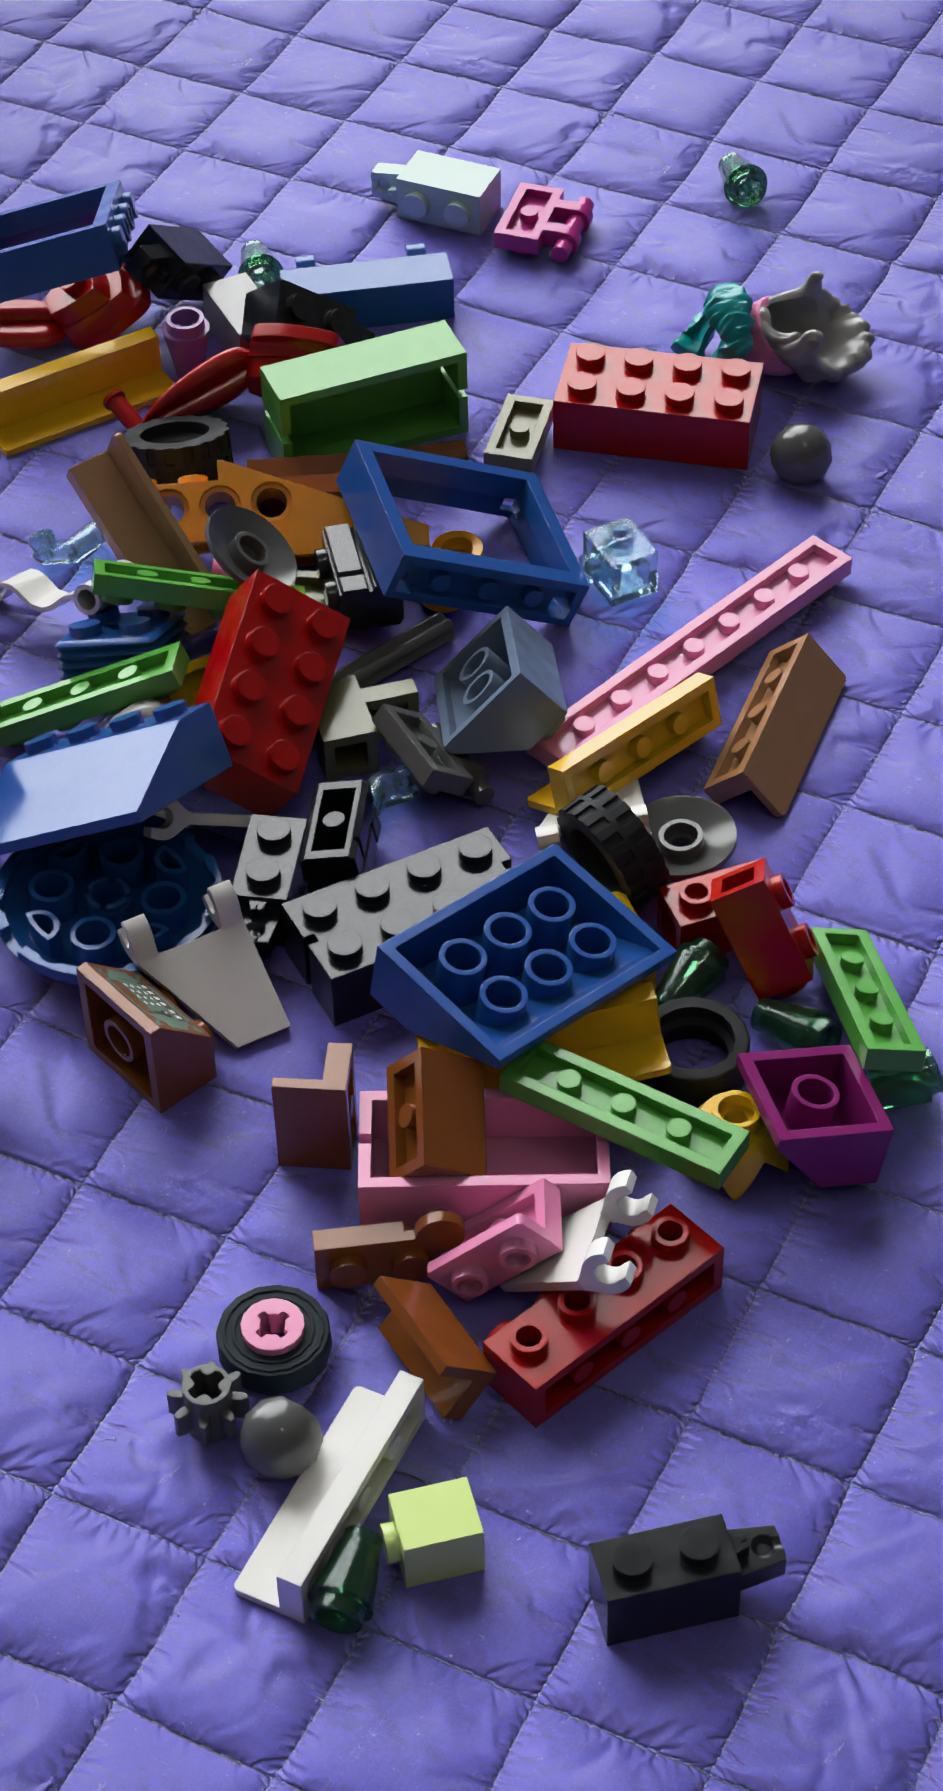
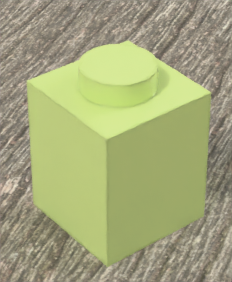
[379,1476,485,1588]

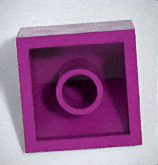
[735,1044,895,1188]

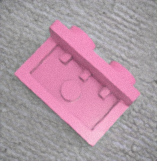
[427,1177,563,1302]

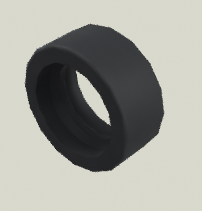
[640,997,751,1108]

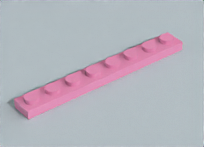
[527,535,852,767]

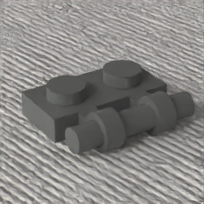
[372,703,494,805]

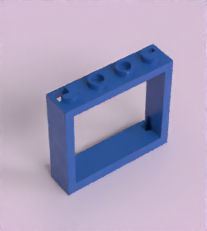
[0,179,139,303]
[336,440,590,627]

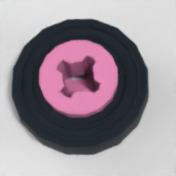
[216,1285,332,1395]

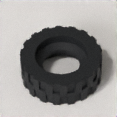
[123,415,234,484]
[557,785,671,911]

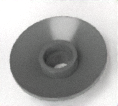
[205,506,297,587]
[646,795,737,880]

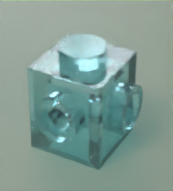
[579,517,658,607]

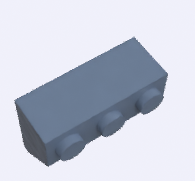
[434,606,568,754]

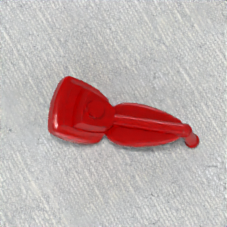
[0,253,151,350]
[103,323,345,430]

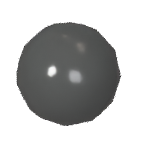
[770,423,832,486]
[239,1396,323,1479]

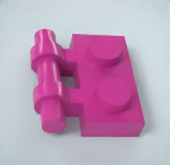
[494,182,594,263]

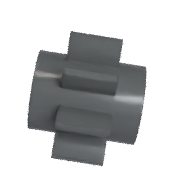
[167,1361,250,1447]

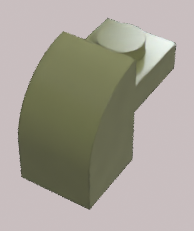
[316,675,419,782]

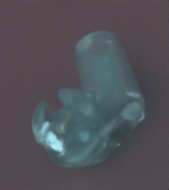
[28,521,106,565]
[367,764,420,817]

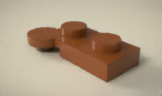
[312,1208,466,1289]

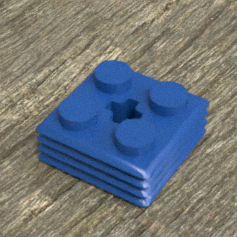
[54,602,192,680]

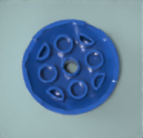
[0,815,222,986]

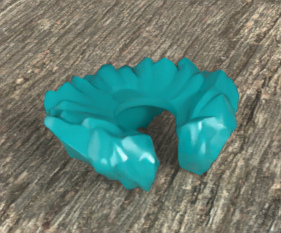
[670,282,755,359]

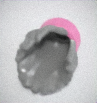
[744,271,875,383]

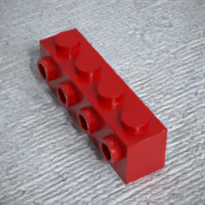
[483,1204,724,1428]

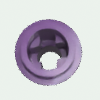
[162,306,210,379]

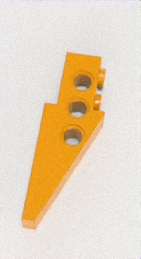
[151,460,430,567]

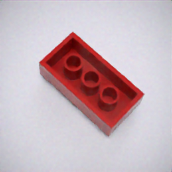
[553,342,764,470]
[193,569,350,816]

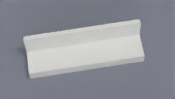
[234,1370,426,1623]

